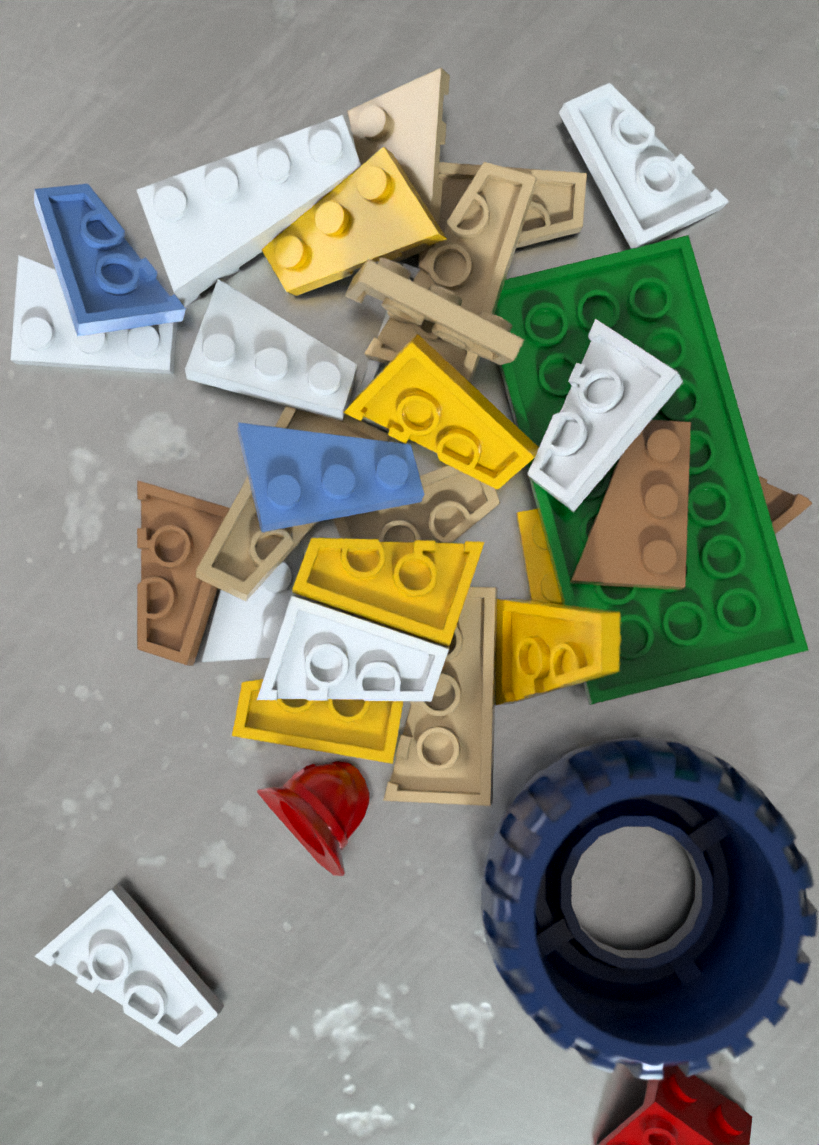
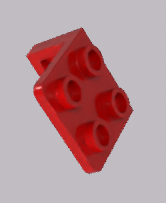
[598,1065,753,1145]

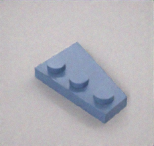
[34,183,186,337]
[237,422,425,532]

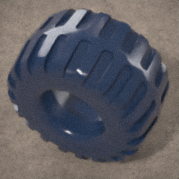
[481,737,818,1080]

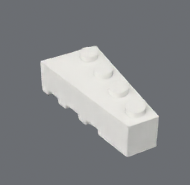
[137,115,361,307]

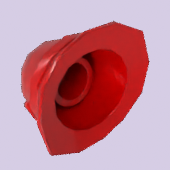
[257,761,370,876]

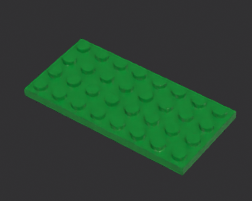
[494,235,809,705]

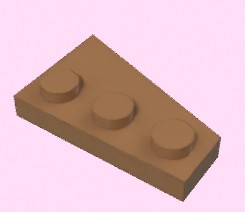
[570,420,691,590]
[137,480,230,666]

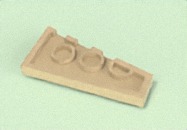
[364,162,537,384]
[196,406,391,601]
[383,587,498,806]

